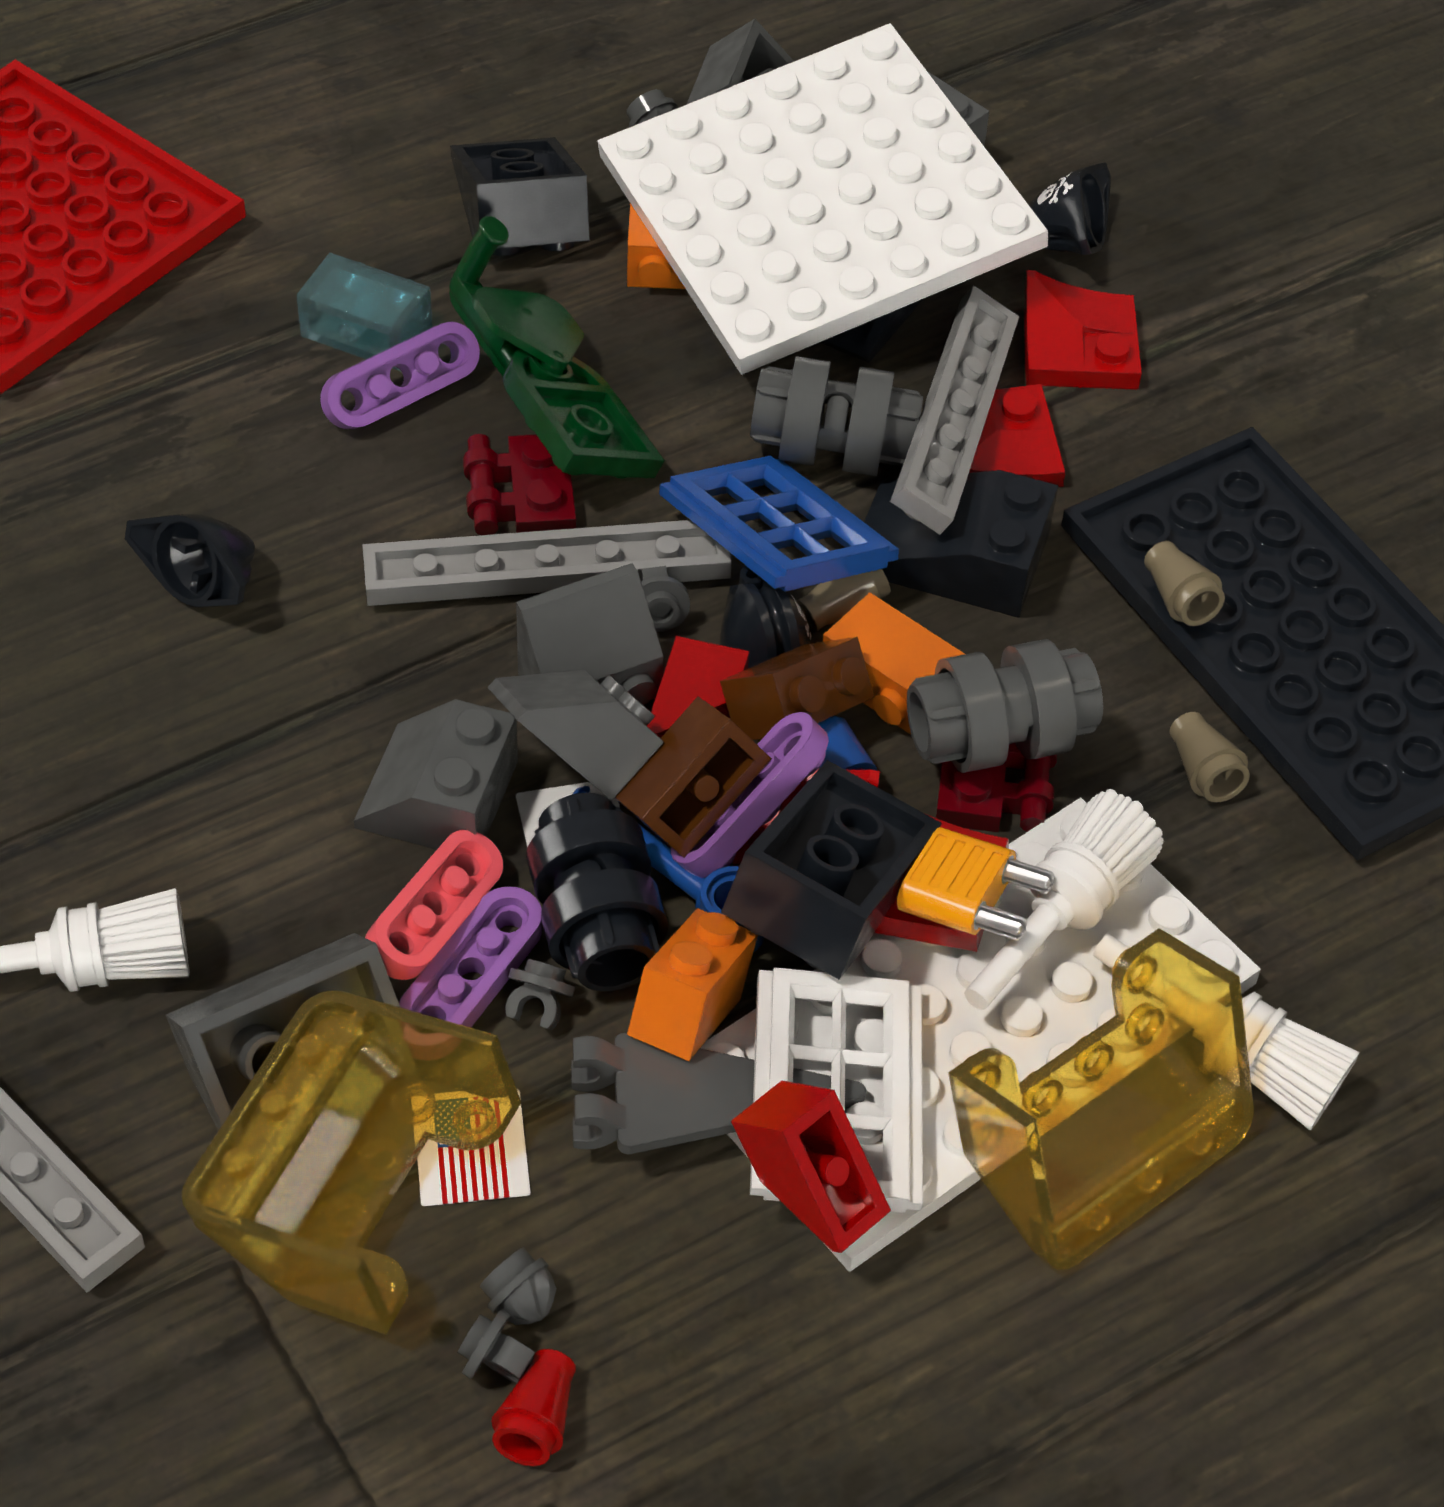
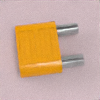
[897,827,1054,940]

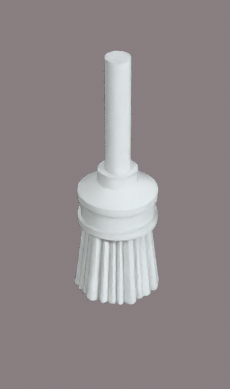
[964,789,1164,1010]
[0,888,190,992]
[1093,934,1360,1130]

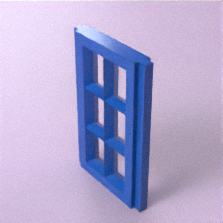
[659,455,899,592]

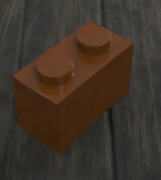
[720,637,874,740]
[615,697,772,858]

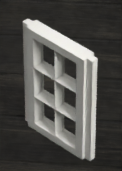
[750,967,923,1213]

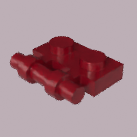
[463,434,576,535]
[936,743,1057,832]

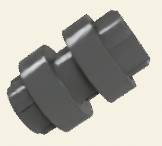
[750,356,923,477]
[907,639,1103,773]

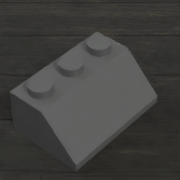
[166,933,424,1155]

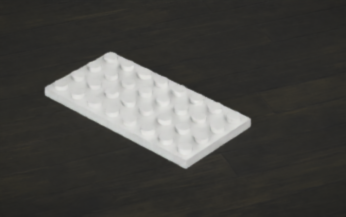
[701,797,1261,1272]

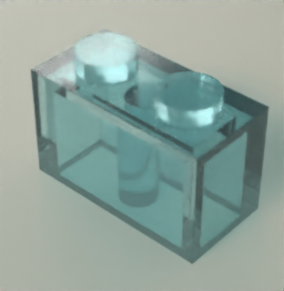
[297,253,432,371]

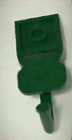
[449,216,665,478]

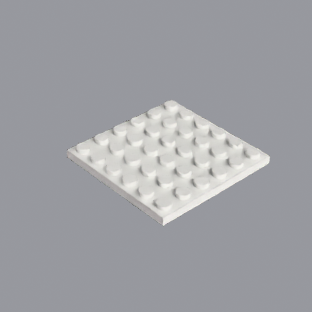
[597,23,1048,375]

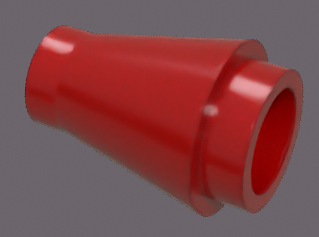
[491,1349,576,1466]

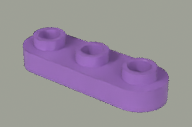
[321,322,480,429]
[671,712,829,878]
[399,887,542,1053]

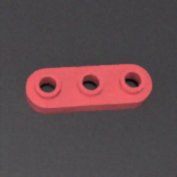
[365,830,503,980]

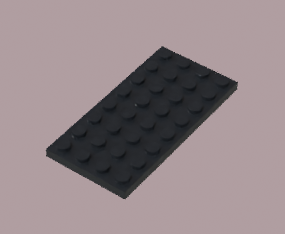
[1061,427,1444,861]

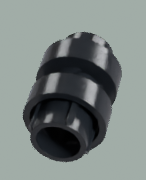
[526,793,668,991]

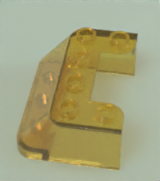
[948,928,1254,1270]
[182,990,521,1334]

